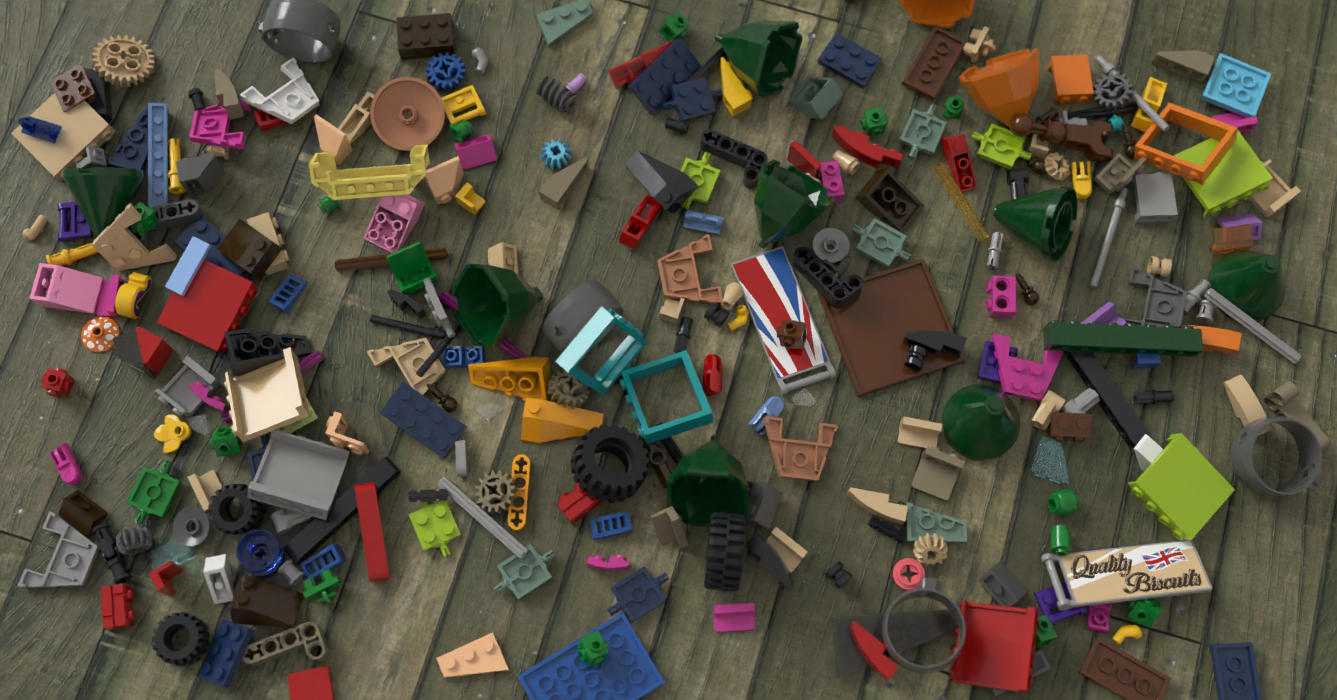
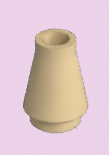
[833,150,860,175]
[721,282,743,310]

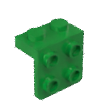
[386,242,439,295]

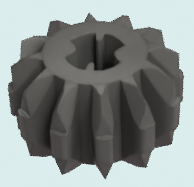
[116,527,153,555]

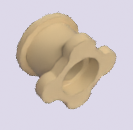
[207,145,229,160]

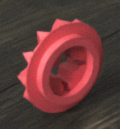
[892,558,925,590]

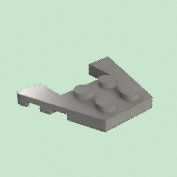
[18,511,100,588]

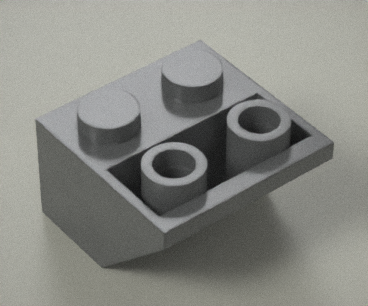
[176,153,224,197]
[746,481,783,530]

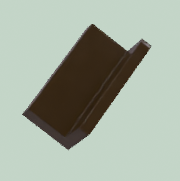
[59,490,108,537]

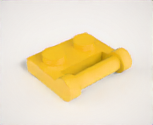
[441,85,486,126]

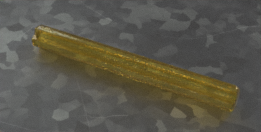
[934,162,989,242]

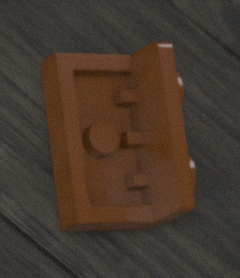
[1048,412,1093,441]

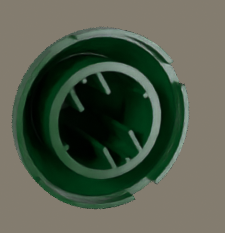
[63,167,143,239]
[993,186,1078,262]
[1207,250,1285,322]
[941,384,1020,461]

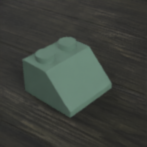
[788,76,843,120]

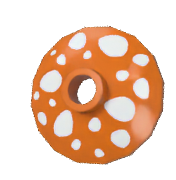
[81,316,120,353]

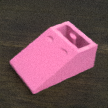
[364,194,425,253]
[29,263,104,314]

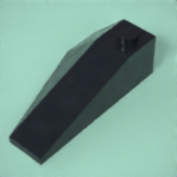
[625,150,699,213]
[224,329,311,377]

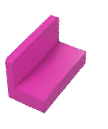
[1212,112,1258,133]
[454,134,497,170]
[96,275,125,318]
[713,603,755,632]

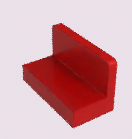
[148,561,184,597]

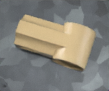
[1030,389,1065,430]

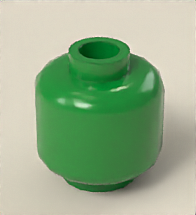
[1048,489,1079,516]

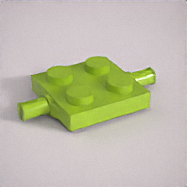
[971,124,1032,169]
[681,152,721,210]
[408,501,461,558]

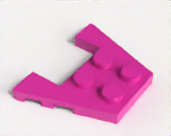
[189,100,252,149]
[991,333,1064,402]

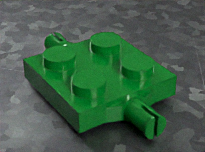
[126,460,182,525]

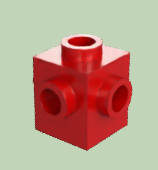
[41,368,75,398]

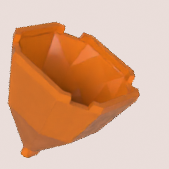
[899,0,975,28]
[959,48,1039,128]

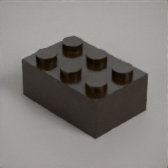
[396,13,455,60]

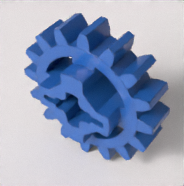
[426,52,466,91]

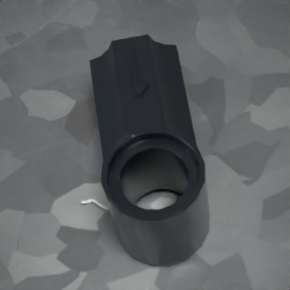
[1007,168,1029,200]

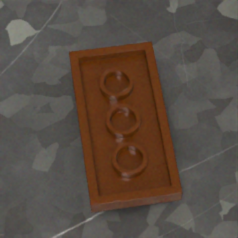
[902,25,967,100]
[1078,637,1171,700]

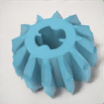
[541,138,572,170]

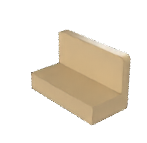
[488,242,518,274]
[897,417,942,449]
[188,470,223,514]
[767,527,807,573]

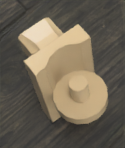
[963,26,996,63]

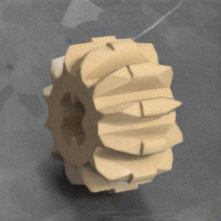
[913,533,948,567]

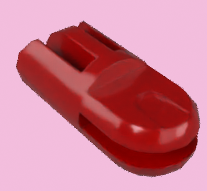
[703,354,722,397]

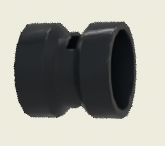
[704,302,730,328]
[904,345,928,371]
[825,561,853,589]

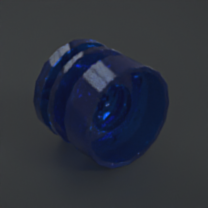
[236,529,285,579]

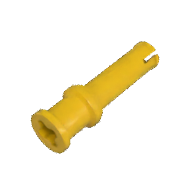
[168,138,186,194]
[46,243,99,266]

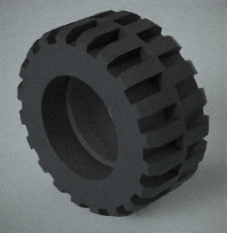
[571,424,650,503]
[704,512,746,592]

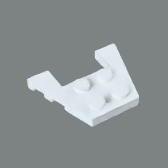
[240,58,319,124]

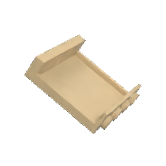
[11,93,116,182]
[224,347,310,442]

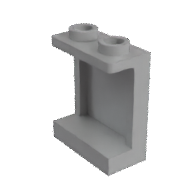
[1130,172,1178,223]
[156,356,221,418]

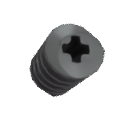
[536,75,578,113]

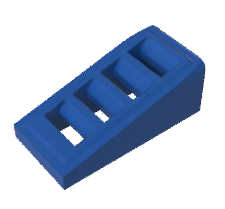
[268,273,308,314]
[590,511,632,540]
[300,544,347,579]

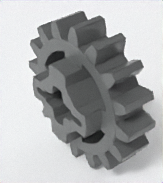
[1093,71,1134,110]

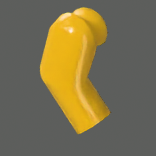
[727,305,749,331]
[1111,625,1142,646]

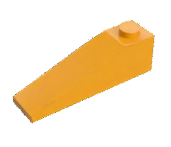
[468,357,551,401]
[521,398,604,444]

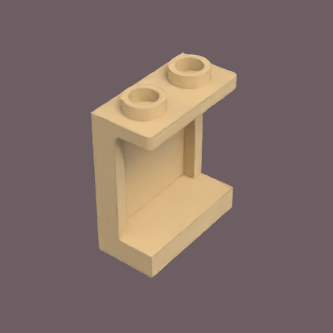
[1249,159,1301,219]

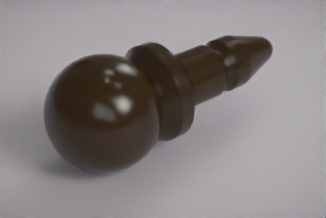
[1123,124,1136,158]
[1020,156,1046,174]
[1015,273,1039,305]
[427,384,458,412]

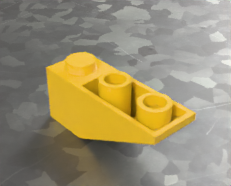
[720,57,753,117]

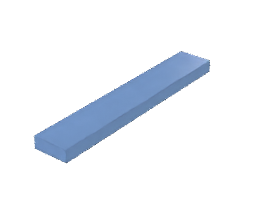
[148,103,168,207]

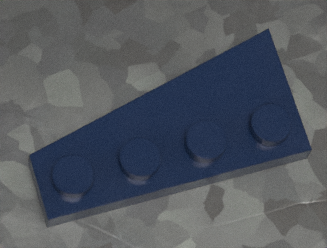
[106,102,169,172]

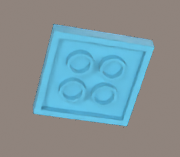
[1201,53,1271,118]

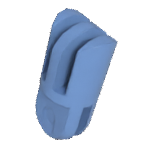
[748,396,784,437]

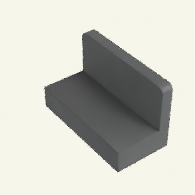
[978,562,1027,607]

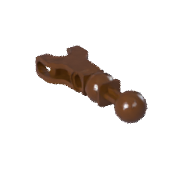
[1009,114,1113,163]

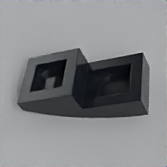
[387,290,426,319]

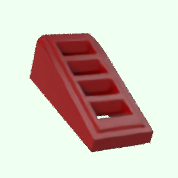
[254,109,288,132]

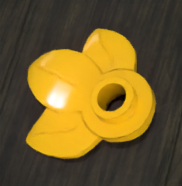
[154,414,191,453]

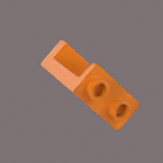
[1047,54,1094,105]

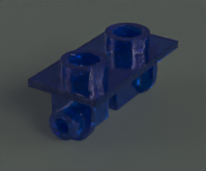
[19,116,62,144]

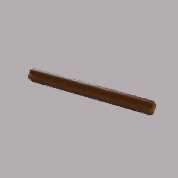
[335,247,448,271]

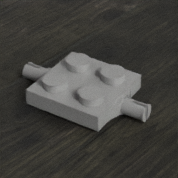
[423,278,456,338]

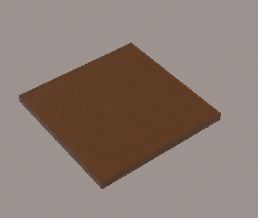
[818,259,965,397]

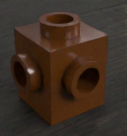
[777,320,808,349]

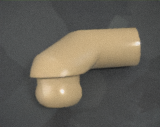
[23,215,48,240]

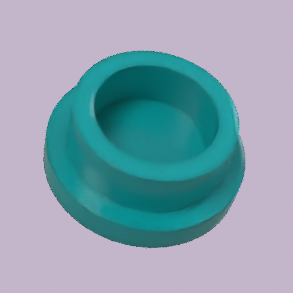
[1108,115,1124,133]

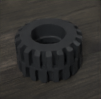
[208,484,265,535]
[151,612,210,666]

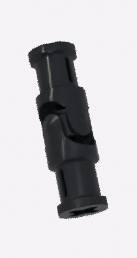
[92,523,132,584]

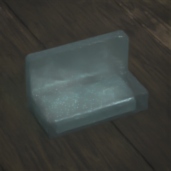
[150,539,197,570]

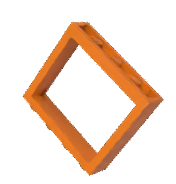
[1135,103,1238,185]

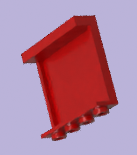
[157,260,258,354]
[950,599,1039,693]

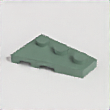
[536,0,593,48]
[905,502,967,543]

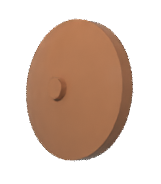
[370,77,445,151]

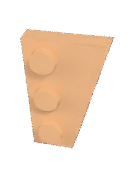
[436,632,509,678]

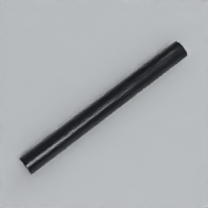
[370,315,446,339]
[416,322,462,377]

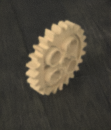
[92,35,155,87]

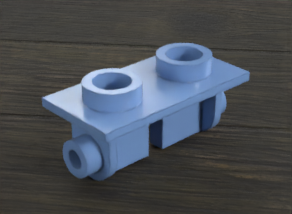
[683,210,724,235]

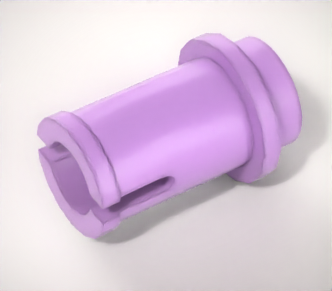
[566,73,587,96]

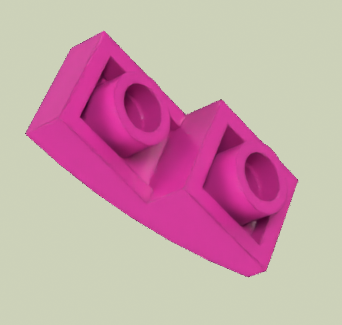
[189,381,226,412]
[586,554,630,571]
[1086,603,1112,633]

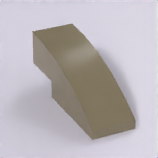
[214,68,244,119]

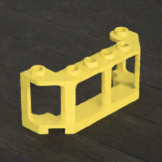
[309,145,430,200]

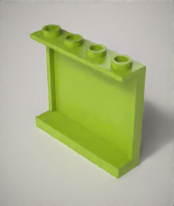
[1174,129,1273,217]
[1128,433,1235,540]

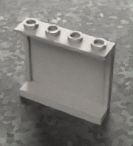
[247,430,349,520]

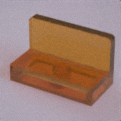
[1209,224,1254,255]

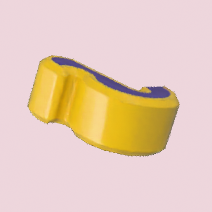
[115,272,152,320]

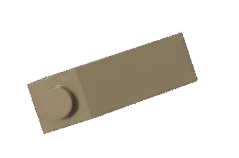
[1151,50,1215,83]
[538,158,589,210]

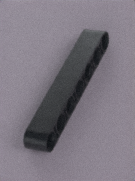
[1063,351,1153,453]
[283,457,401,565]

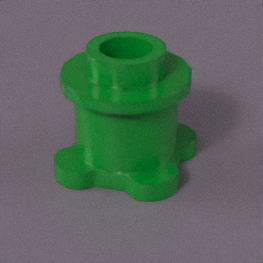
[943,96,964,120]
[449,120,473,144]
[317,196,342,215]

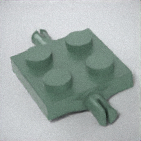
[899,104,947,160]
[851,218,911,268]
[493,544,556,600]

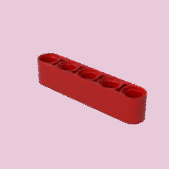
[354,482,390,583]

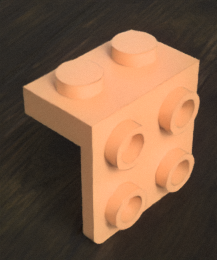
[325,412,369,456]

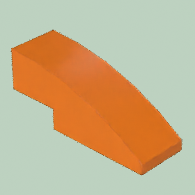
[1181,325,1242,355]

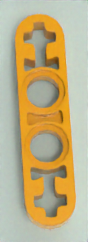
[508,454,531,532]

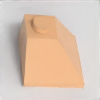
[314,114,352,166]
[425,156,464,205]

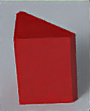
[136,327,174,375]

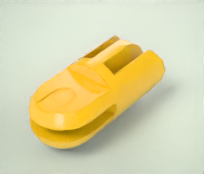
[1072,161,1092,200]

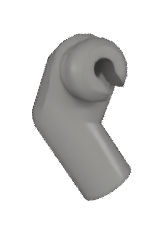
[472,48,489,74]

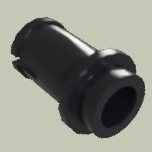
[188,88,206,111]
[665,117,689,135]

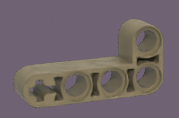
[1264,381,1331,452]
[242,622,329,666]

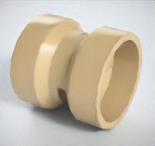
[1147,256,1172,277]

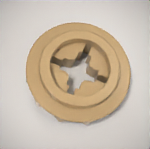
[1044,152,1071,180]

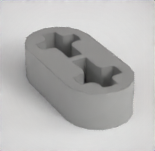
[455,440,468,477]

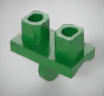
[303,568,342,605]

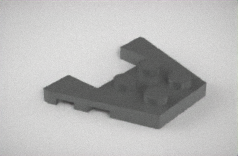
[1122,267,1187,328]

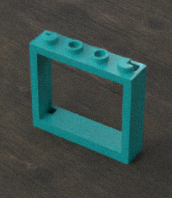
[555,306,648,395]
[619,350,713,444]

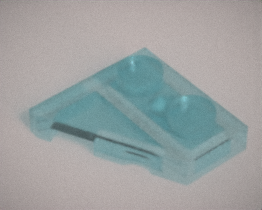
[1031,436,1069,486]

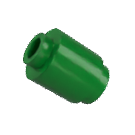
[1050,525,1072,556]

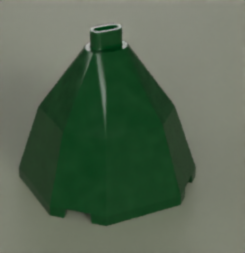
[715,21,803,98]
[754,159,836,249]
[452,264,543,348]
[667,435,749,527]

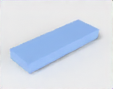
[165,236,211,296]

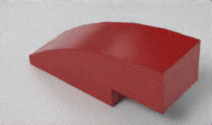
[619,195,662,250]
[849,621,899,681]

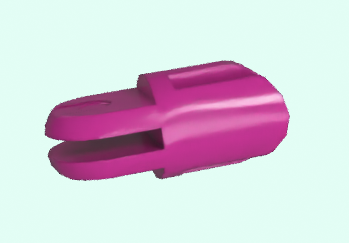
[49,443,82,485]

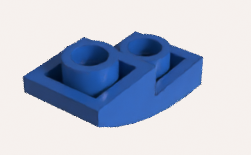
[444,345,485,368]

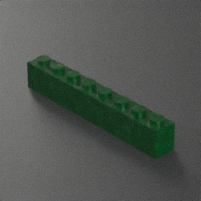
[1043,320,1203,357]

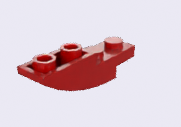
[608,40,674,87]
[832,125,903,169]

